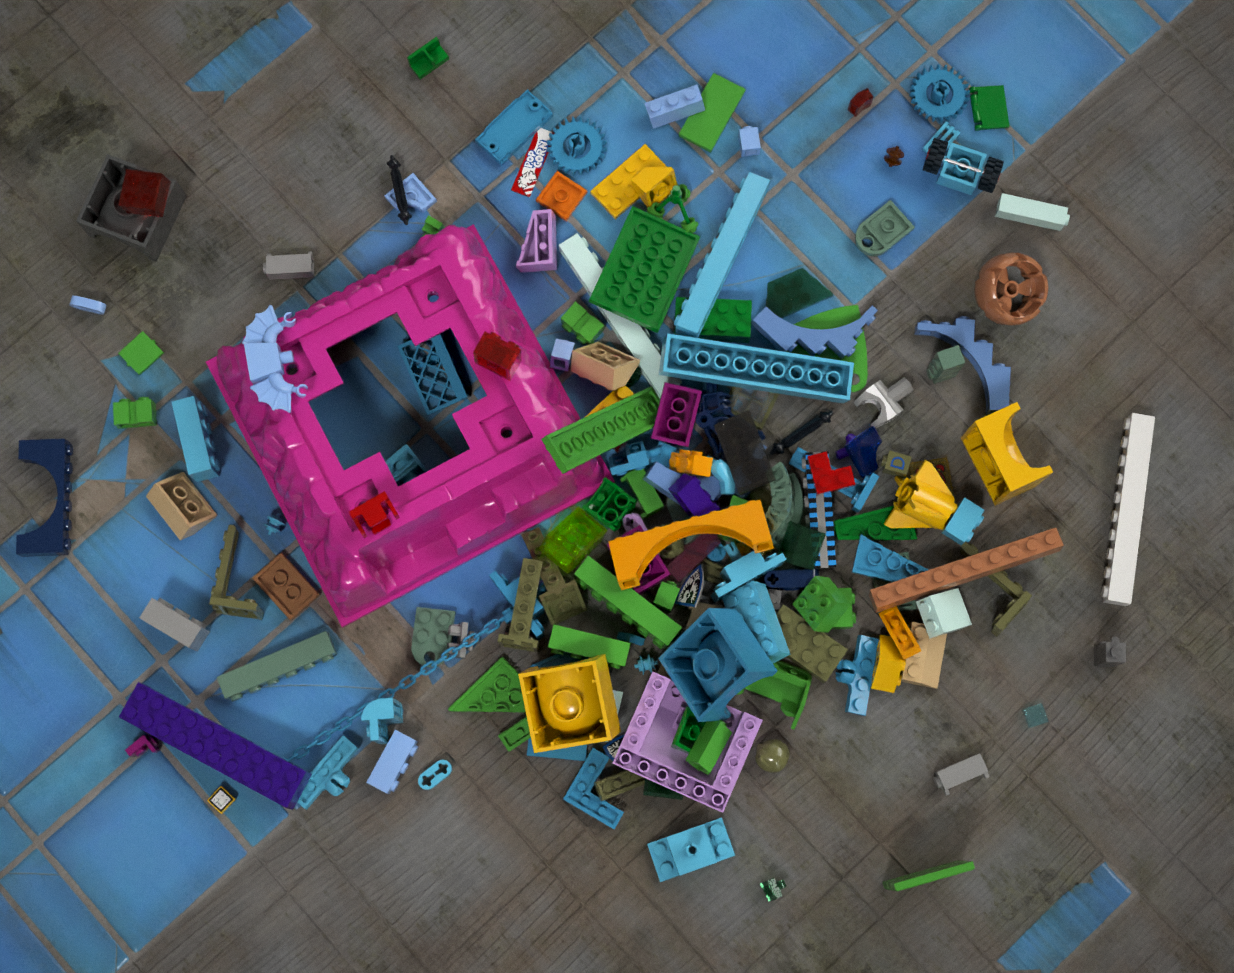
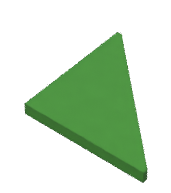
[448,657,526,713]

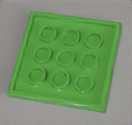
[882,860,975,891]

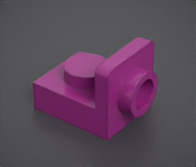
[125,735,160,757]

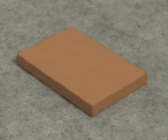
[252,552,320,621]

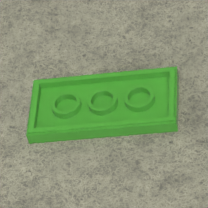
[679,73,746,153]

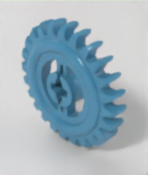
[909,64,970,123]
[547,116,607,175]

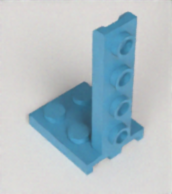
[788,447,879,513]

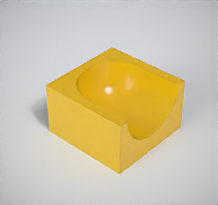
[961,402,1053,506]
[518,654,621,753]

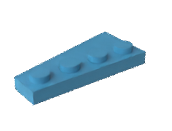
[851,535,928,582]

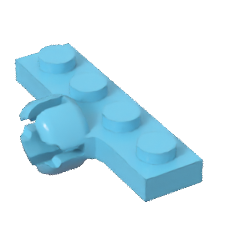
[297,735,359,810]

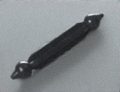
[387,155,412,225]
[770,411,833,455]

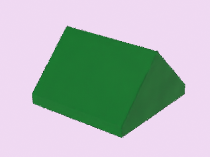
[671,707,706,754]

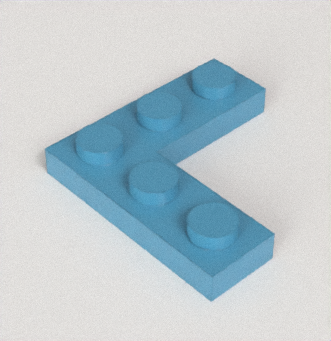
[563,748,624,829]

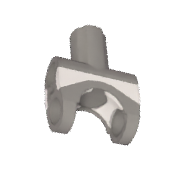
[854,377,913,429]

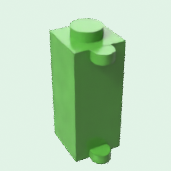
[620,469,664,519]
[686,720,732,775]

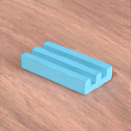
[922,121,961,154]

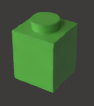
[653,580,680,612]

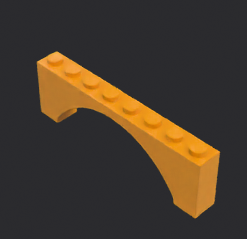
[608,500,774,591]

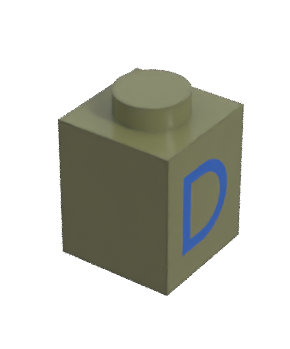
[880,450,912,478]

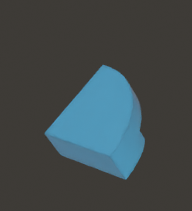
[617,632,645,646]

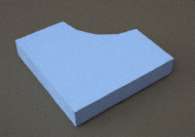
[384,173,437,213]

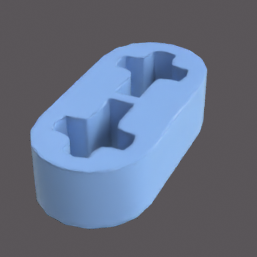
[69,295,107,315]

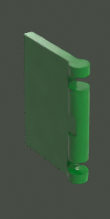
[969,85,1010,131]

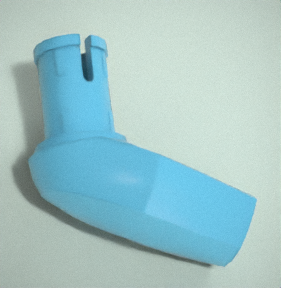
[707,456,735,495]

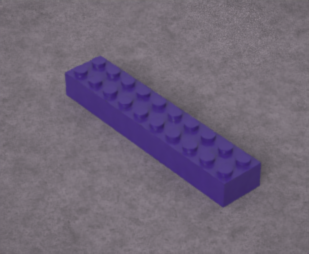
[119,682,312,810]

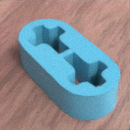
[418,760,452,790]

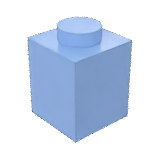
[738,126,761,157]
[550,339,575,371]

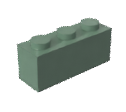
[926,345,965,384]

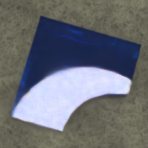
[844,426,882,478]

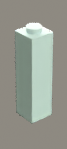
[995,193,1070,231]

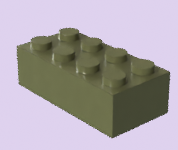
[776,604,848,684]

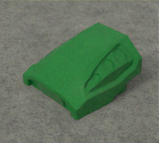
[582,477,637,532]

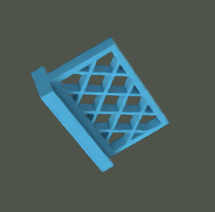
[397,333,471,415]

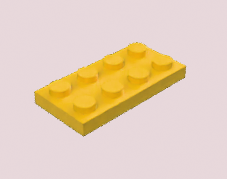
[590,144,667,220]

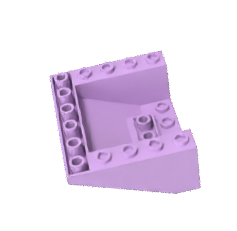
[612,672,763,813]

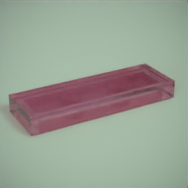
[666,534,721,583]

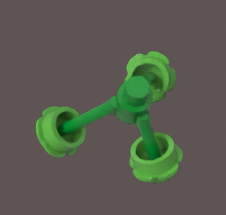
[647,184,699,233]

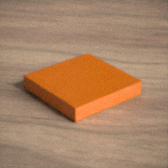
[536,171,588,222]

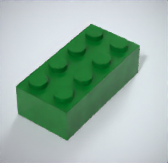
[674,297,752,343]

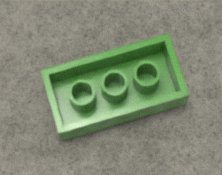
[548,624,630,669]

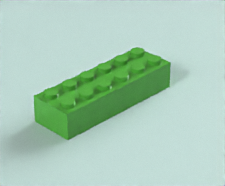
[574,556,682,650]

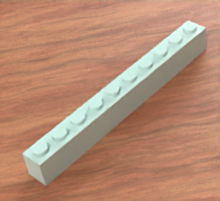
[559,233,682,399]

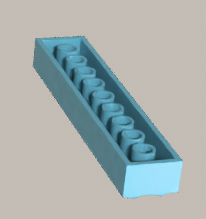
[659,333,854,404]

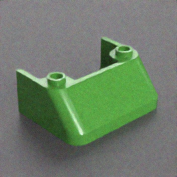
[736,660,812,729]

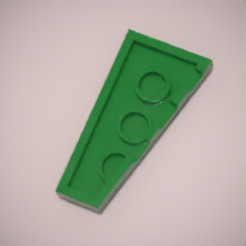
[833,506,917,540]

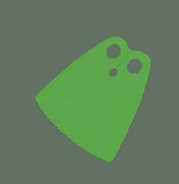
[786,305,868,392]

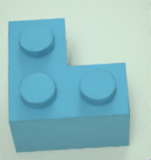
[941,497,984,545]

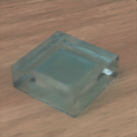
[1022,703,1049,728]

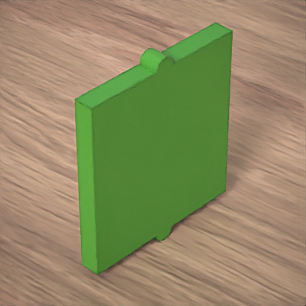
[118,331,164,375]

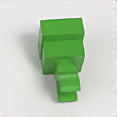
[422,215,445,237]

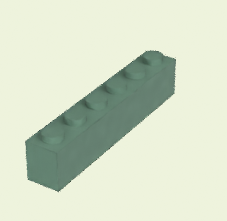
[217,631,337,702]

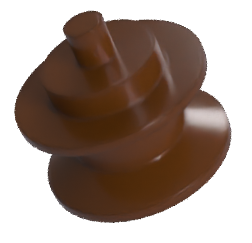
[884,146,904,167]

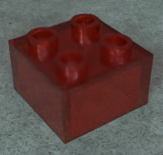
[118,169,171,217]
[473,331,522,381]

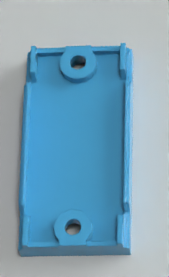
[475,89,553,166]

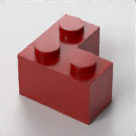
[807,451,856,496]

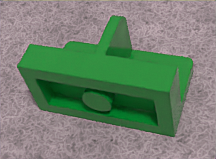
[407,37,449,80]

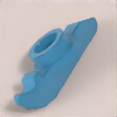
[416,354,440,368]

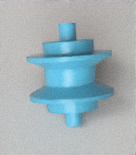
[263,513,285,536]
[634,654,658,675]

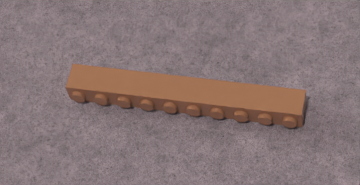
[869,528,1064,613]

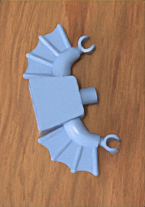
[242,305,308,413]

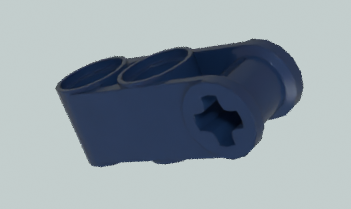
[762,569,819,591]

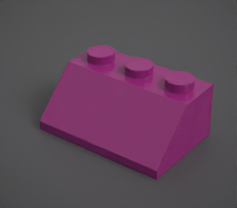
[651,382,702,447]
[607,525,670,595]

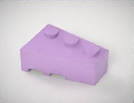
[516,209,557,273]

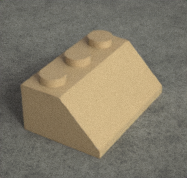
[571,341,640,391]
[146,472,217,540]
[900,622,947,689]

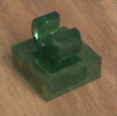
[760,877,786,902]

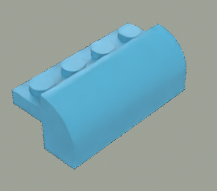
[361,698,403,744]

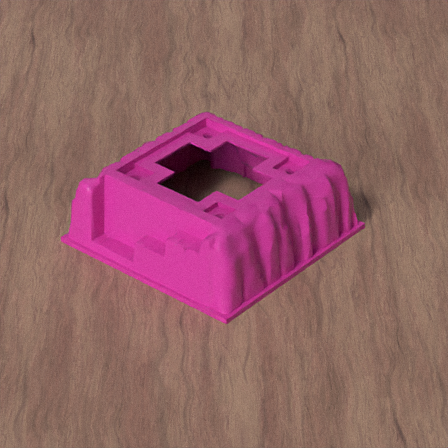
[206,224,615,628]

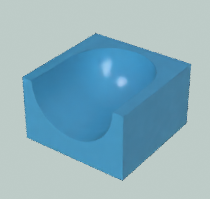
[658,608,777,722]

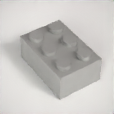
[139,597,210,652]

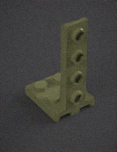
[209,525,264,620]
[522,527,587,626]
[960,542,1032,637]
[498,558,543,653]

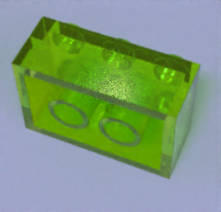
[538,506,608,574]

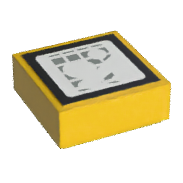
[207,786,236,814]

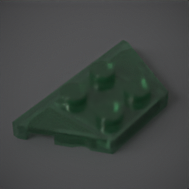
[766,268,833,318]

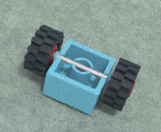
[923,138,1004,195]

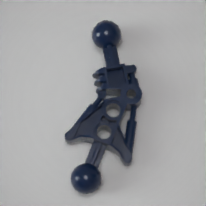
[696,382,769,483]

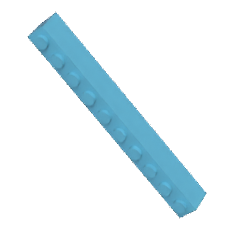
[674,172,770,338]

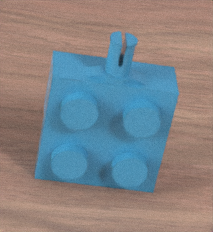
[609,440,661,476]

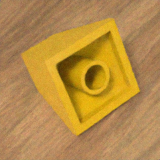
[631,167,677,208]

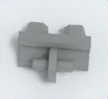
[447,622,479,658]

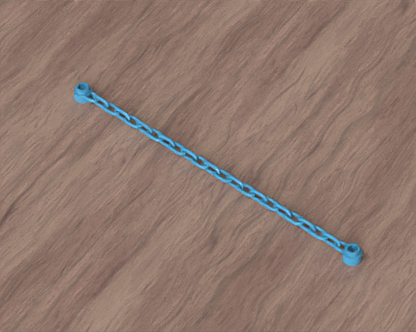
[284,607,513,762]

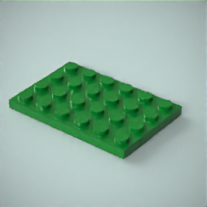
[588,206,700,333]

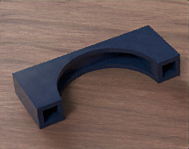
[16,439,73,557]

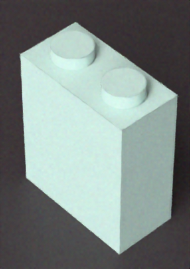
[916,588,972,639]

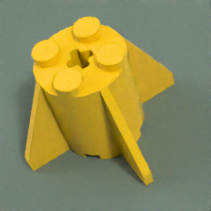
[884,460,957,530]

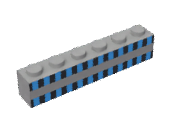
[801,451,836,569]

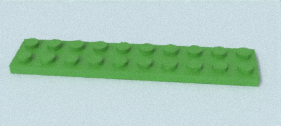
[541,386,660,474]

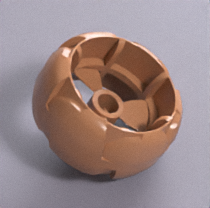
[974,253,1048,325]

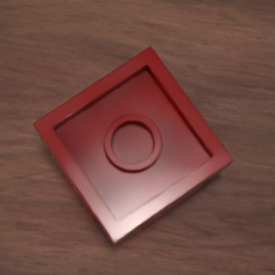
[349,491,400,538]

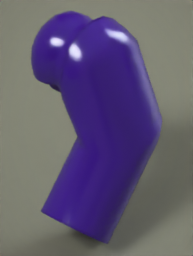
[835,434,858,460]

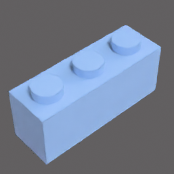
[645,85,705,129]
[366,730,419,794]

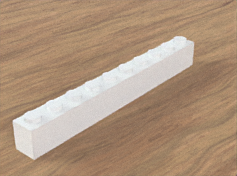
[1101,413,1155,606]

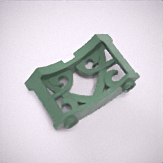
[765,461,804,551]

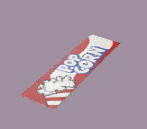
[511,128,555,197]

